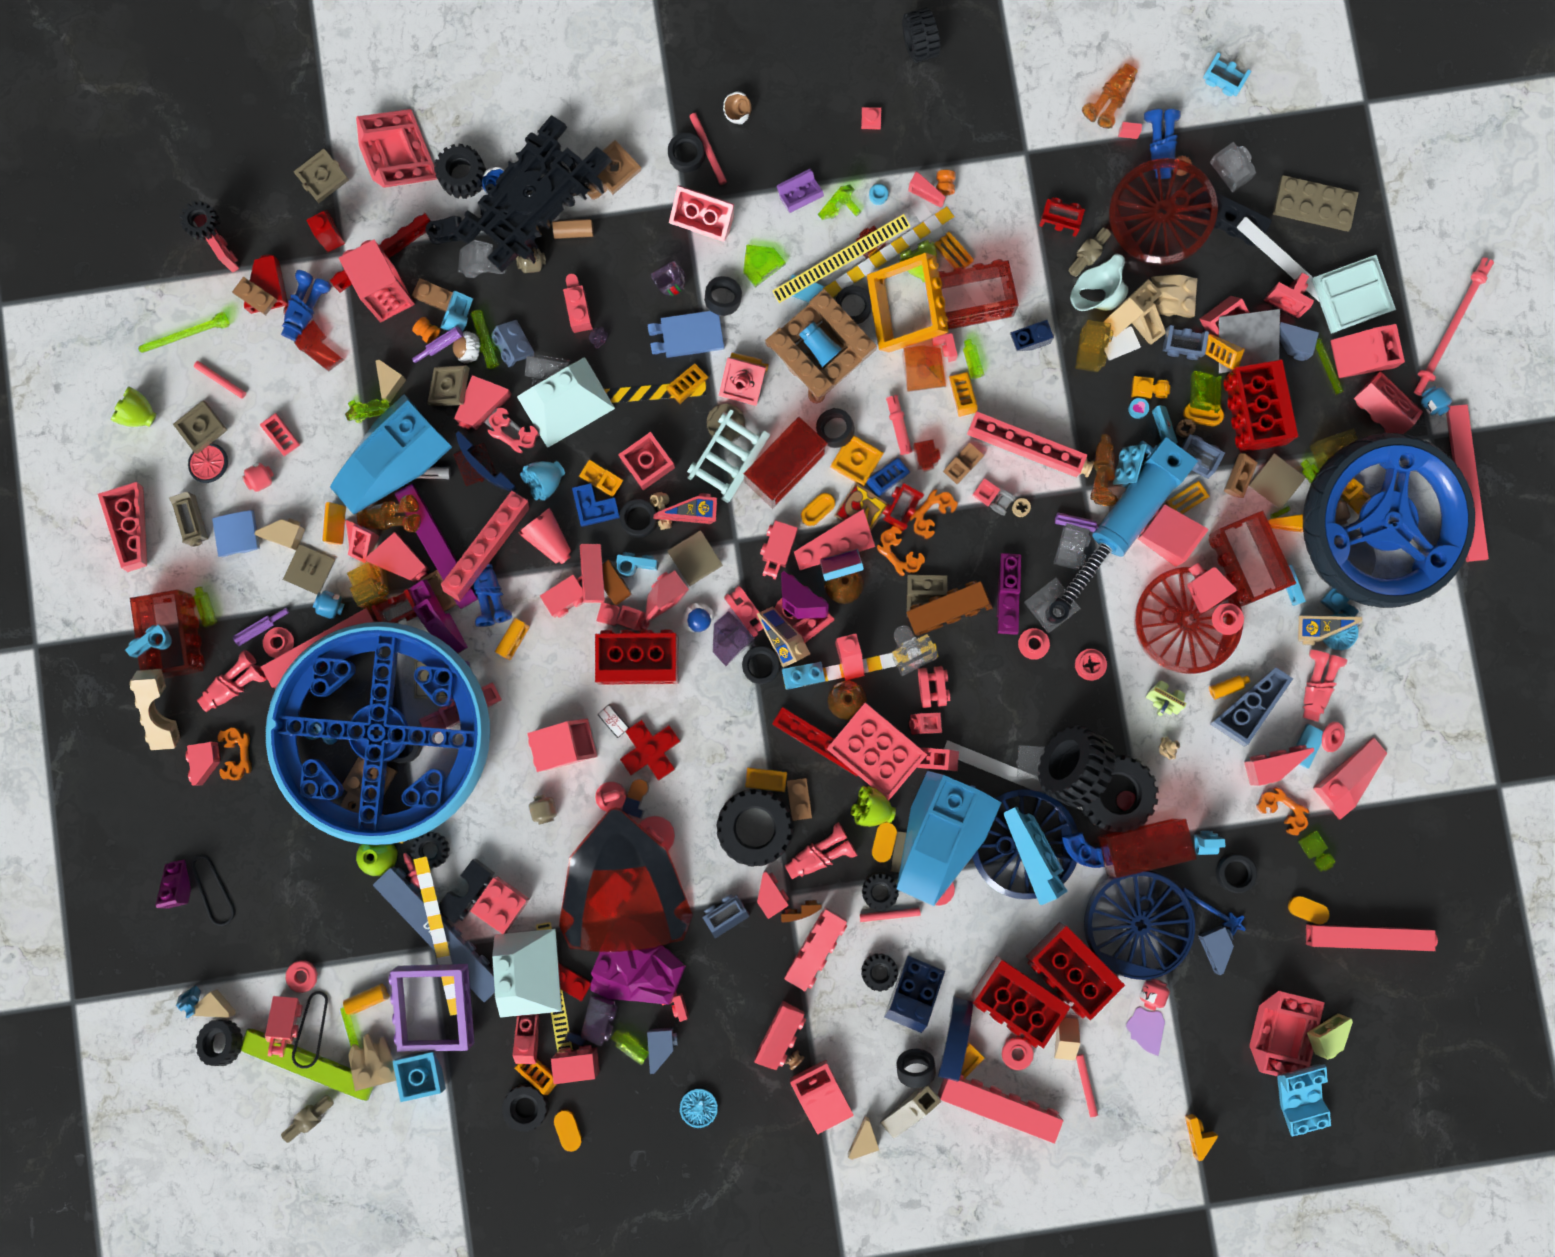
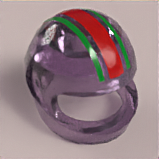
[650,261,686,296]

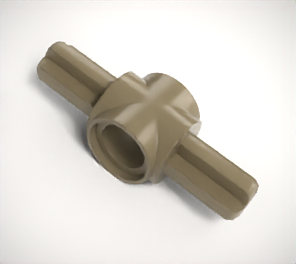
[1068,228,1111,277]
[281,1095,334,1143]

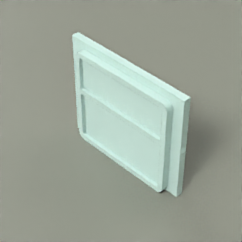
[1311,255,1396,334]

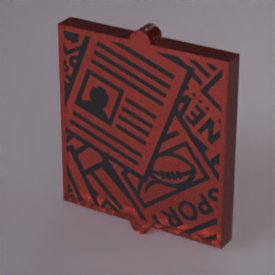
[454,442,496,486]

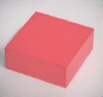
[1118,122,1142,139]
[972,478,1000,506]

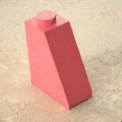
[454,375,512,430]
[365,532,430,582]
[835,634,865,681]

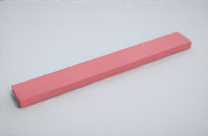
[1446,404,1489,562]

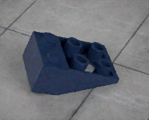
[884,956,945,1033]

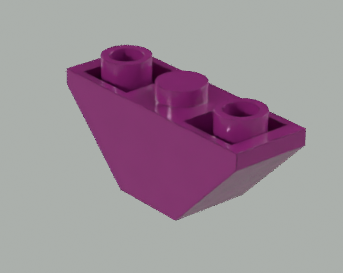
[781,571,829,619]
[156,859,191,908]

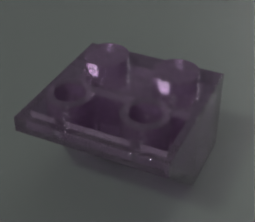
[581,994,618,1046]

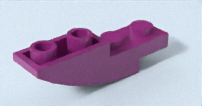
[997,553,1021,635]
[408,579,468,654]

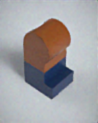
[621,779,649,818]

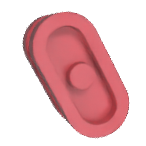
[918,666,950,708]

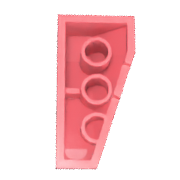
[1313,738,1387,820]

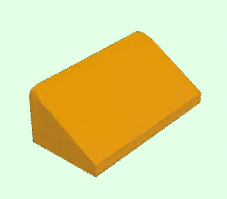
[322,502,346,545]

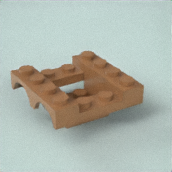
[765,289,877,401]

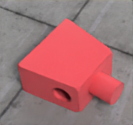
[1187,562,1237,613]

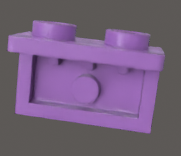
[777,169,824,213]

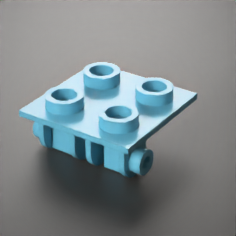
[1113,444,1147,488]

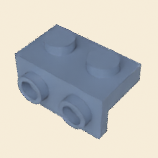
[491,320,534,368]

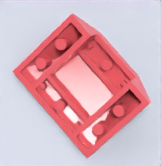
[356,109,437,188]
[1250,991,1325,1076]

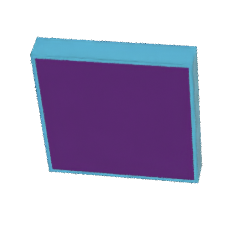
[820,549,864,581]

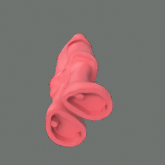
[1303,649,1348,722]
[197,650,267,712]
[785,822,857,879]

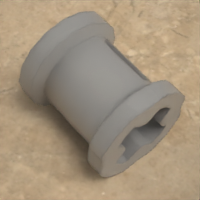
[990,489,1015,515]

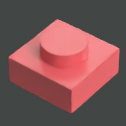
[861,107,881,129]
[596,602,621,627]

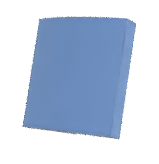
[212,510,260,557]

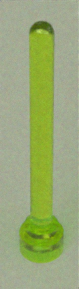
[138,312,230,353]

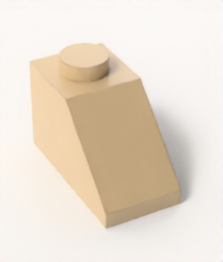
[254,518,305,550]

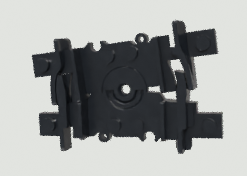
[453,115,612,272]

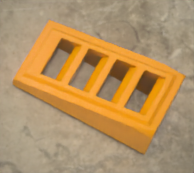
[1205,334,1245,370]
[666,364,708,404]
[949,372,977,417]
[1263,514,1303,532]
[514,1060,557,1095]

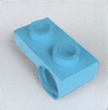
[440,291,473,332]
[616,552,658,577]
[125,624,172,658]
[782,662,825,690]
[1194,831,1225,855]

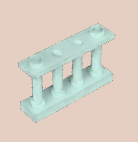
[687,409,770,503]

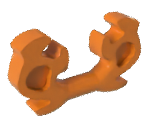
[910,489,958,539]
[877,526,925,576]
[218,728,252,780]
[1256,788,1309,835]

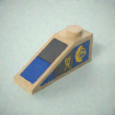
[757,606,810,667]
[1298,616,1362,645]

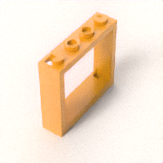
[867,253,949,353]

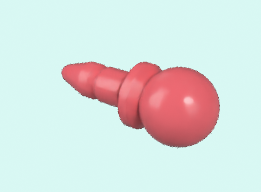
[403,853,420,889]

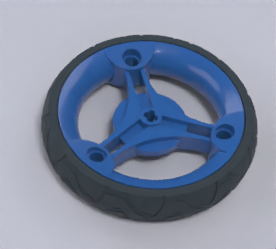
[1303,433,1475,608]

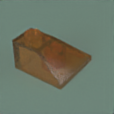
[902,345,946,392]

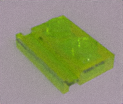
[1190,370,1221,413]

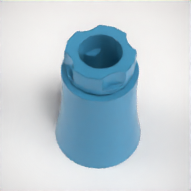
[799,322,842,367]

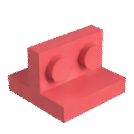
[1264,273,1314,319]

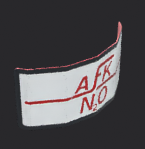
[597,704,630,738]

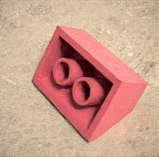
[669,185,734,242]
[1354,371,1423,434]
[754,1001,806,1070]

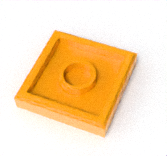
[830,435,884,487]

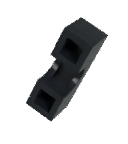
[438,859,495,923]

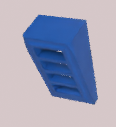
[866,458,910,497]

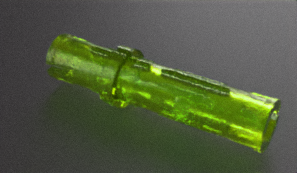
[470,310,499,369]

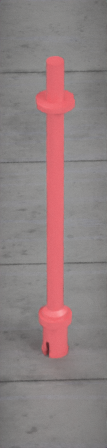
[1414,258,1494,396]

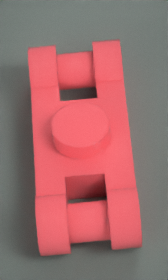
[724,586,763,638]

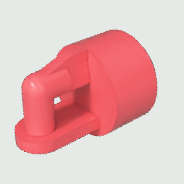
[595,782,627,812]

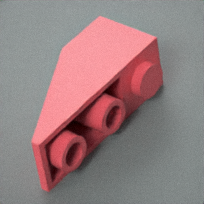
[513,1014,539,1064]

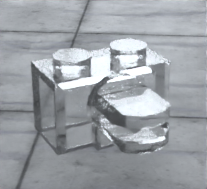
[1210,142,1256,193]
[458,240,506,278]
[525,354,571,385]
[1053,523,1091,570]
[892,626,937,676]

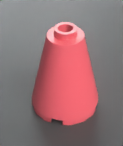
[518,508,571,564]

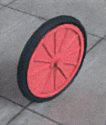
[188,443,228,483]

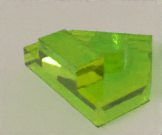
[743,245,786,288]

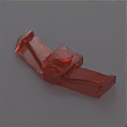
[283,304,344,372]

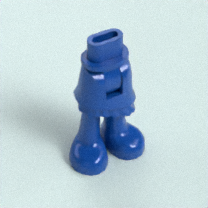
[1144,109,1181,179]
[281,270,332,341]
[473,564,512,627]

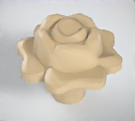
[1159,737,1180,760]

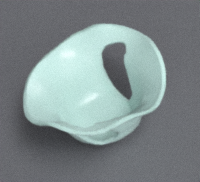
[1070,254,1128,311]

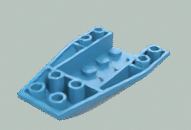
[330,394,452,514]
[897,771,1001,906]

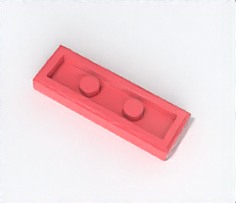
[580,544,605,603]

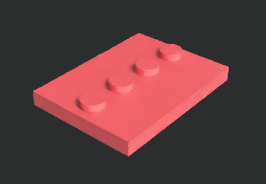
[827,702,927,801]

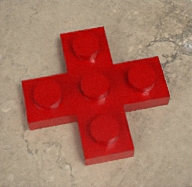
[620,720,681,781]

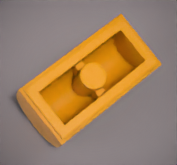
[494,617,530,660]
[343,983,390,1015]

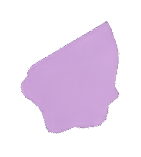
[1126,1007,1165,1056]

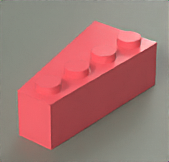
[98,482,147,572]
[784,907,847,991]

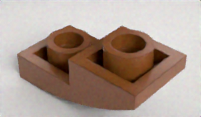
[602,560,632,605]
[781,900,822,922]

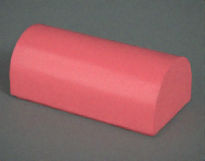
[792,612,834,643]

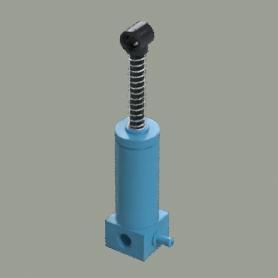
[1045,437,1198,624]

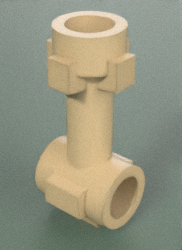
[650,492,672,530]

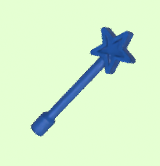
[1182,888,1246,936]

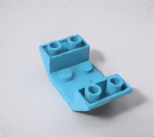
[1277,1064,1331,1137]

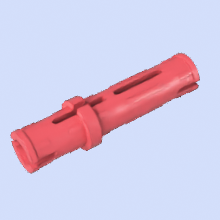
[886,395,913,455]

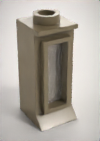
[169,492,208,547]

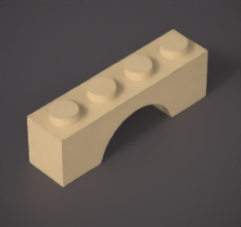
[130,669,180,750]

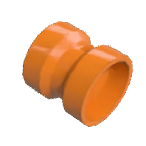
[936,170,956,196]
[412,317,440,344]

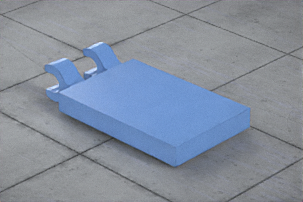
[648,311,724,358]

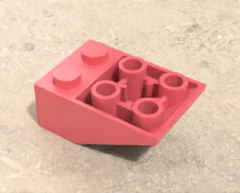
[1330,324,1405,378]
[1244,745,1314,786]
[790,1060,854,1134]

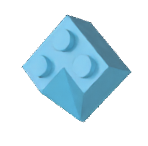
[392,1052,446,1102]

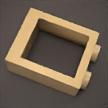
[1102,279,1162,337]

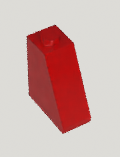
[306,210,345,252]
[244,255,288,314]

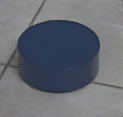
[565,1031,586,1046]

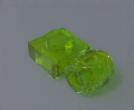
[1298,831,1335,872]

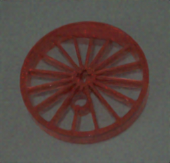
[1109,158,1218,265]
[1134,567,1243,674]

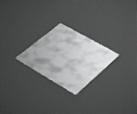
[1219,309,1280,373]

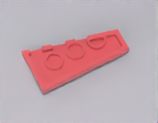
[794,509,875,571]

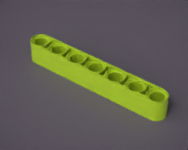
[241,1028,374,1101]

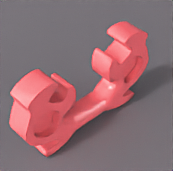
[488,408,539,453]

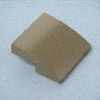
[1249,453,1306,510]
[667,530,723,587]
[906,575,947,617]

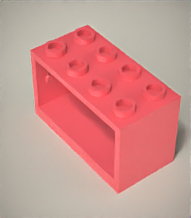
[339,239,415,323]

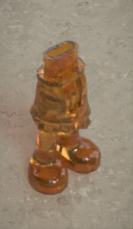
[1082,64,1138,129]
[1090,434,1118,506]
[356,495,421,532]

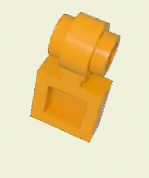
[1131,376,1171,399]

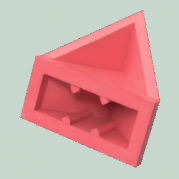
[345,520,380,563]

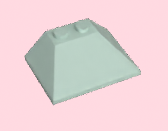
[517,357,615,448]
[492,929,562,1017]

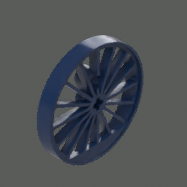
[972,790,1078,899]
[1084,869,1195,980]

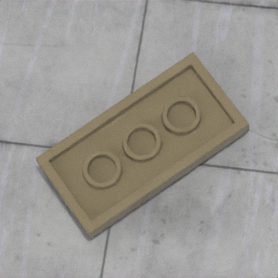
[1273,175,1358,232]

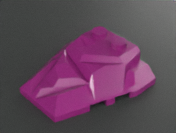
[591,915,686,1005]

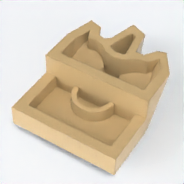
[1151,275,1197,318]
[348,1033,396,1091]

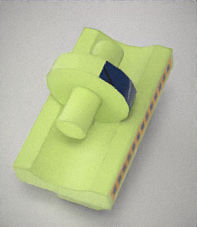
[1145,681,1187,716]

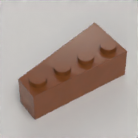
[906,581,993,636]

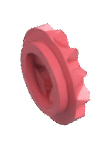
[1075,649,1107,681]

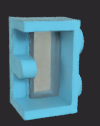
[1203,53,1251,97]

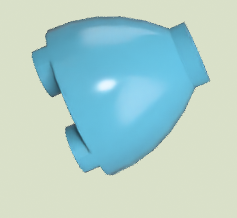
[520,461,565,500]

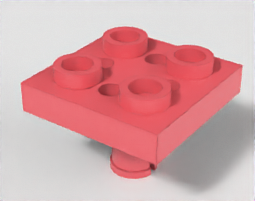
[719,357,766,406]

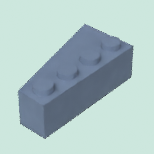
[1211,668,1293,747]

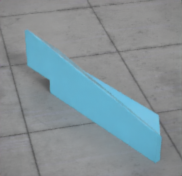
[1004,807,1068,905]

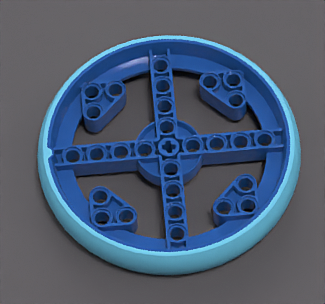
[266,622,490,845]

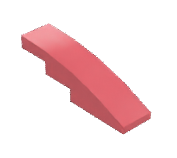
[419,682,502,734]

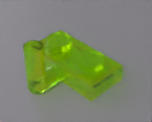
[817,184,862,220]
[345,399,390,423]

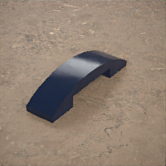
[456,431,517,492]
[938,997,973,1082]

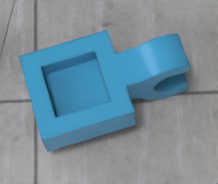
[1320,588,1359,617]
[176,985,201,1018]

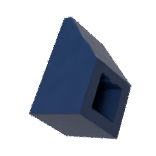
[1010,320,1054,351]

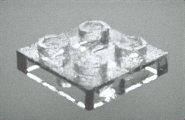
[1024,578,1081,633]

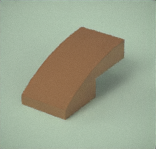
[943,443,985,485]

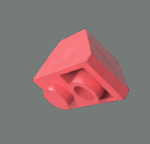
[186,742,220,786]
[757,870,789,919]

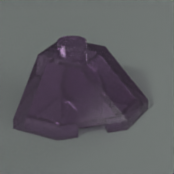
[712,611,755,666]

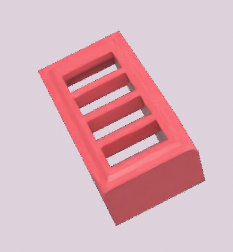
[908,171,946,208]
[259,413,300,457]

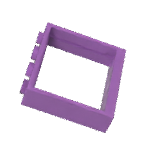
[389,964,474,1052]

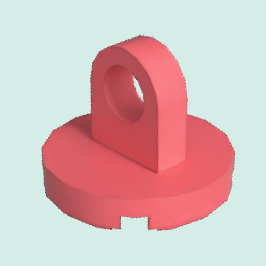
[638,816,675,852]

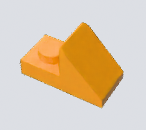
[1185,1114,1218,1161]

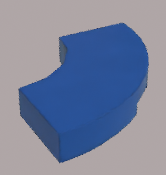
[1062,832,1105,868]

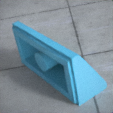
[1152,405,1178,444]

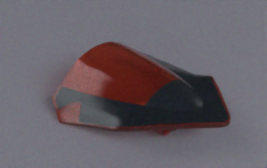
[559,807,693,952]

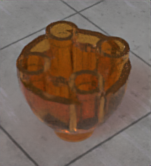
[824,571,864,604]
[827,680,867,720]

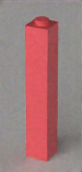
[1306,924,1438,951]

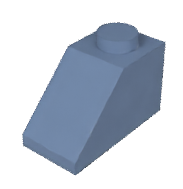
[1279,322,1319,361]
[1198,926,1234,975]
[647,1028,678,1074]

